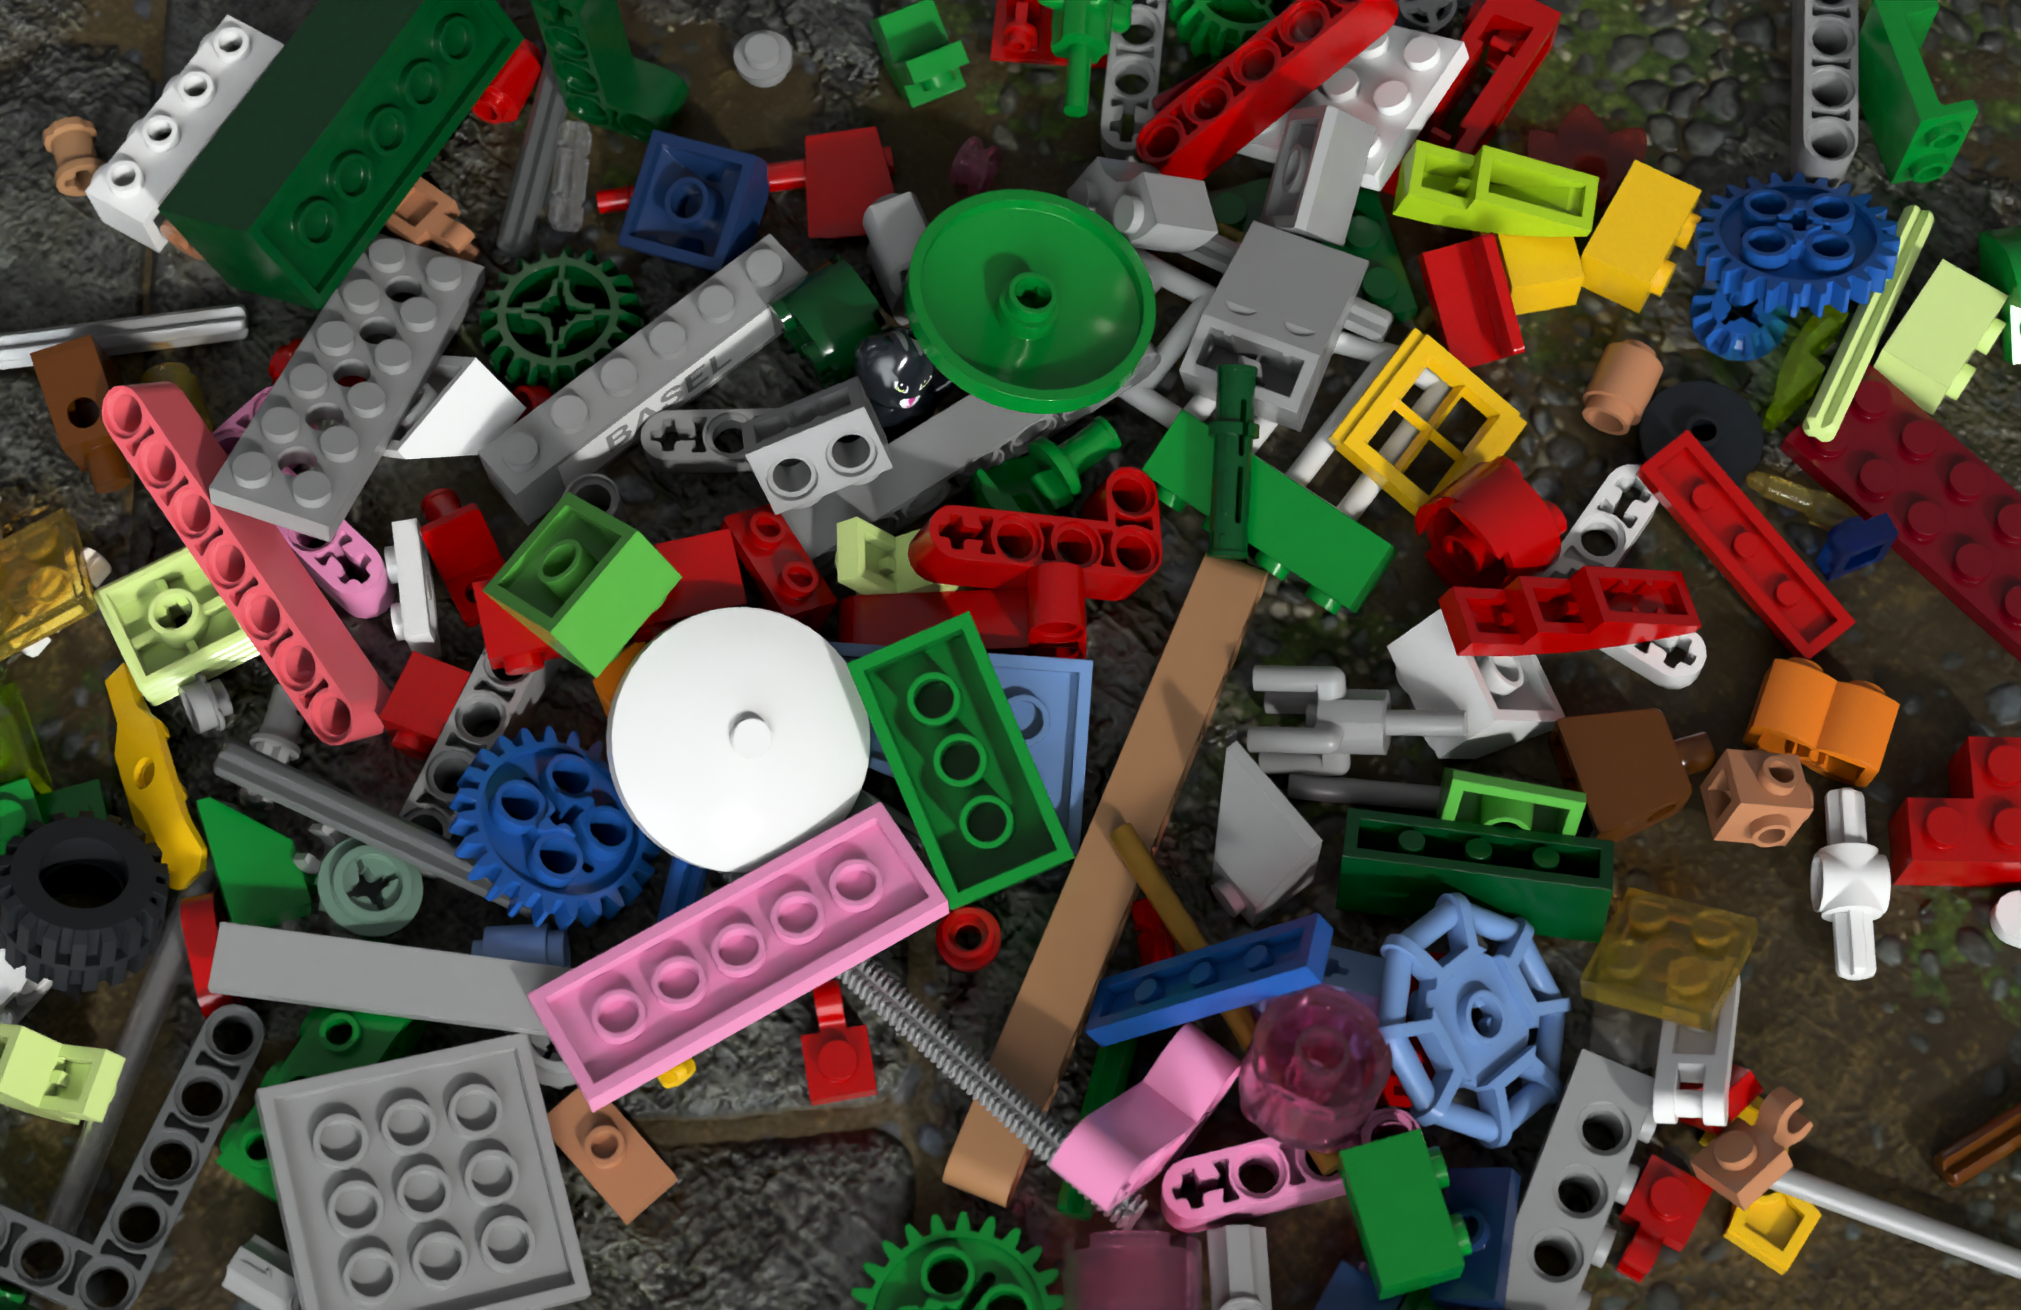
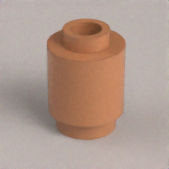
[1582,339,1663,435]

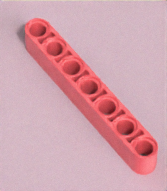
[101,381,391,746]

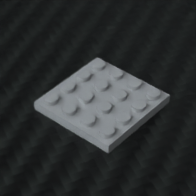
[254,1033,591,1310]

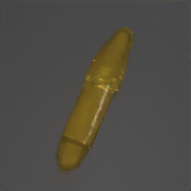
[1745,470,1859,536]

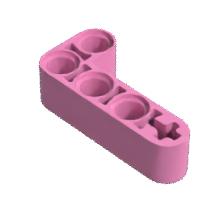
[212,386,396,619]
[1050,1022,1244,1212]
[1160,1108,1424,1233]

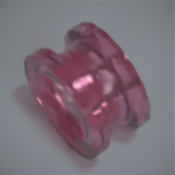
[949,136,1002,196]

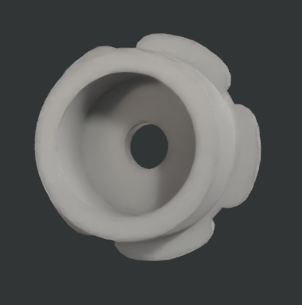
[178,672,233,734]

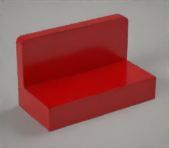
[1417,232,1525,368]

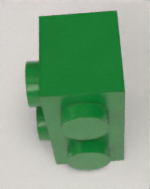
[1337,1128,1472,1301]

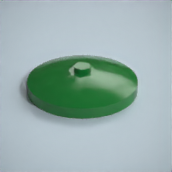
[904,189,1156,414]

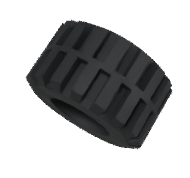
[0,810,170,992]

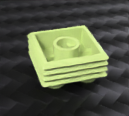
[94,546,260,706]

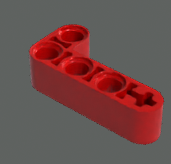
[908,467,1163,601]
[837,562,1087,660]

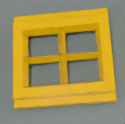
[1328,327,1527,516]

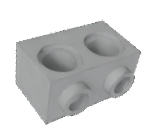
[741,376,893,515]

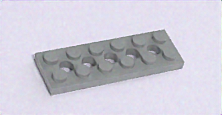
[209,233,485,542]

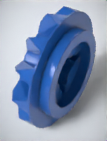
[1689,280,1789,361]

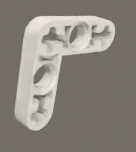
[1540,464,1707,690]

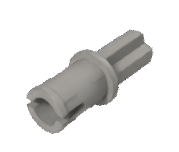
[239,684,305,812]

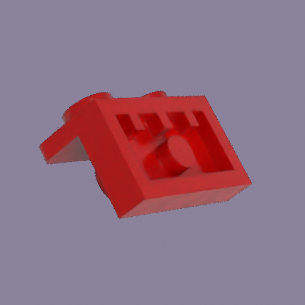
[720,504,838,633]

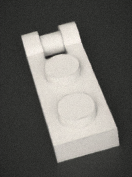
[1653,964,1741,1126]

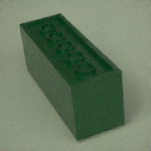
[157,0,524,311]

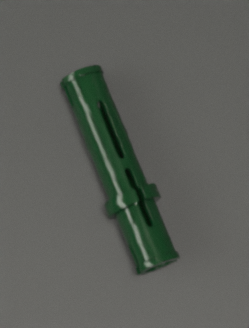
[1207,364,1260,560]

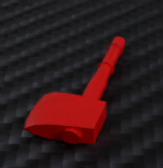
[596,126,895,238]

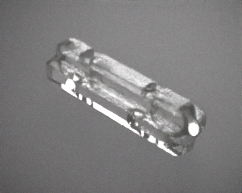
[548,120,592,232]

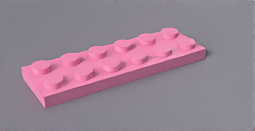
[527,801,949,1112]

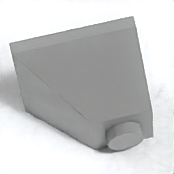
[1211,741,1323,928]

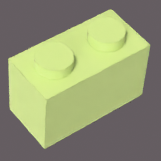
[1873,259,2008,415]

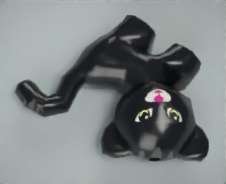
[826,326,957,444]

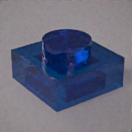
[1816,512,1899,582]

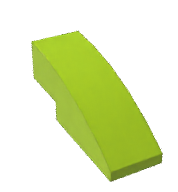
[1392,140,1599,237]

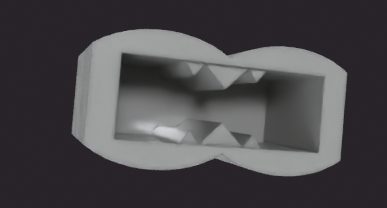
[863,191,929,325]

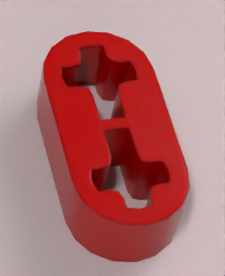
[180,891,244,1020]

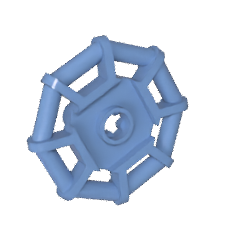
[1370,893,1572,1149]

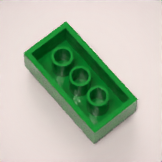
[847,611,1076,910]

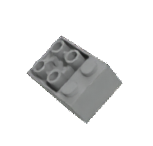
[1179,220,1369,432]

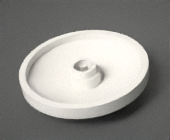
[606,607,870,873]

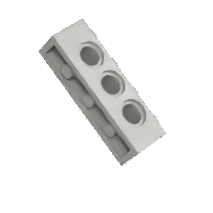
[1478,1048,1658,1310]

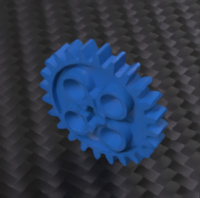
[1694,172,1900,317]
[448,726,661,931]

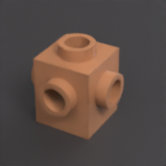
[1700,749,1813,847]

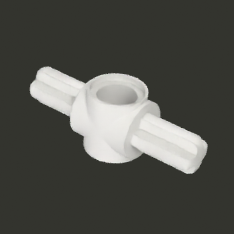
[1810,787,1891,980]

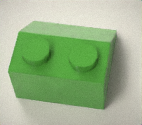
[482,491,682,678]

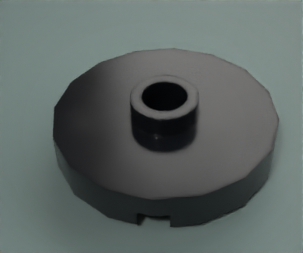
[1636,380,1764,489]

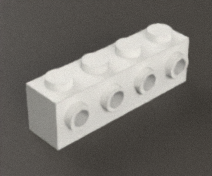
[85,14,285,253]

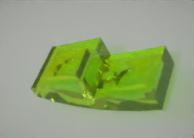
[1762,304,1849,433]

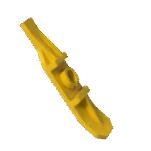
[105,662,208,890]

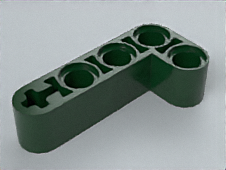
[530,0,690,144]

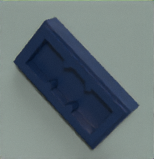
[1430,1167,1521,1309]

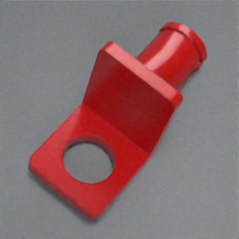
[419,488,505,627]

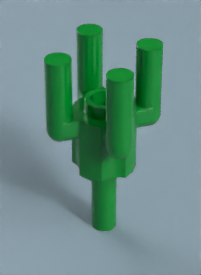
[1037,0,1133,118]

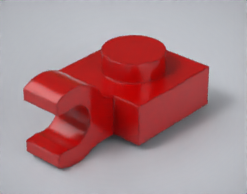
[800,979,878,1106]
[1615,1154,1713,1284]

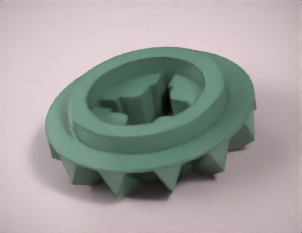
[314,837,423,941]

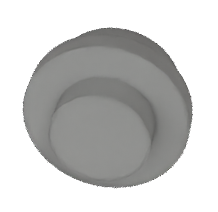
[734,30,793,88]

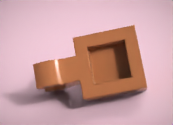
[382,177,482,263]
[1690,1086,1813,1211]

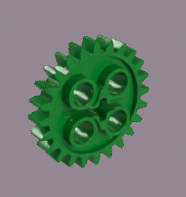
[851,1212,1069,1310]

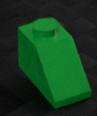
[196,797,318,927]

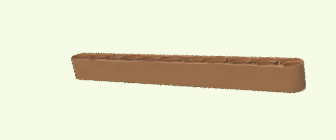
[942,552,1269,1208]

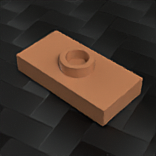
[547,1088,678,1225]

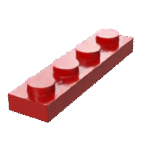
[1636,429,1856,660]

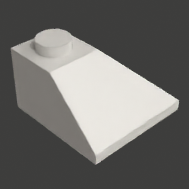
[382,355,526,459]

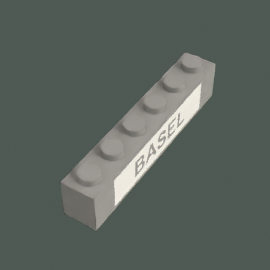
[478,233,807,526]

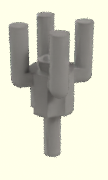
[1247,665,1467,776]

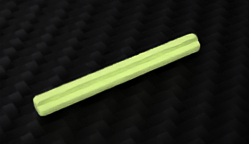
[1802,205,1935,442]

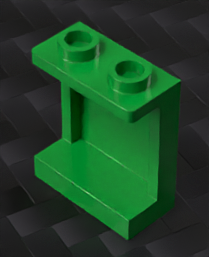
[1858,0,1979,184]

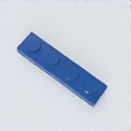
[1085,913,1334,1047]

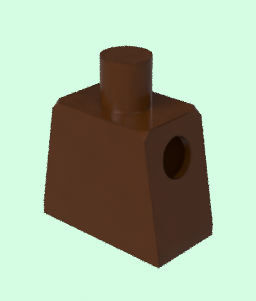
[30,334,132,493]
[1547,708,1716,843]

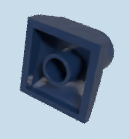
[617,130,769,275]

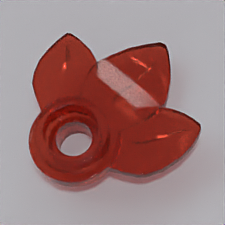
[1527,103,1647,208]

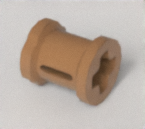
[42,116,105,197]

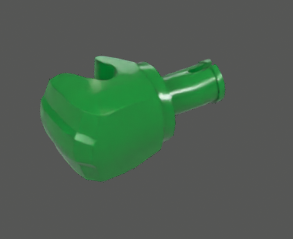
[968,416,1122,516]

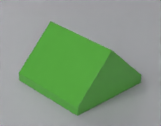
[1435,767,1587,836]

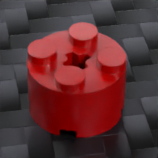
[1415,456,1567,589]

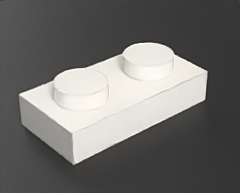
[384,518,442,658]

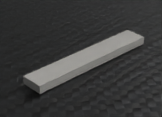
[208,921,574,1036]

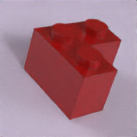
[1888,736,2021,888]

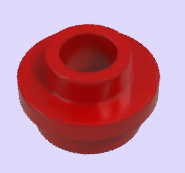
[936,906,1002,972]

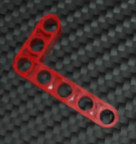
[1135,0,1399,181]

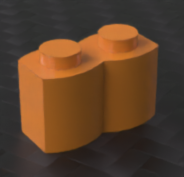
[1742,657,1900,788]

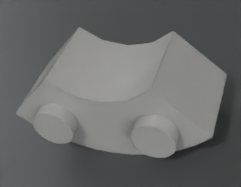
[1067,156,1218,253]

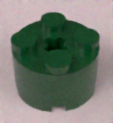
[768,254,894,390]

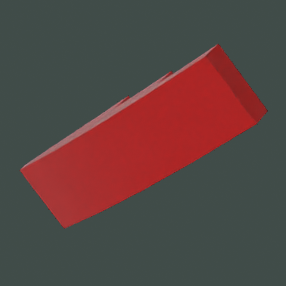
[1438,565,1702,656]

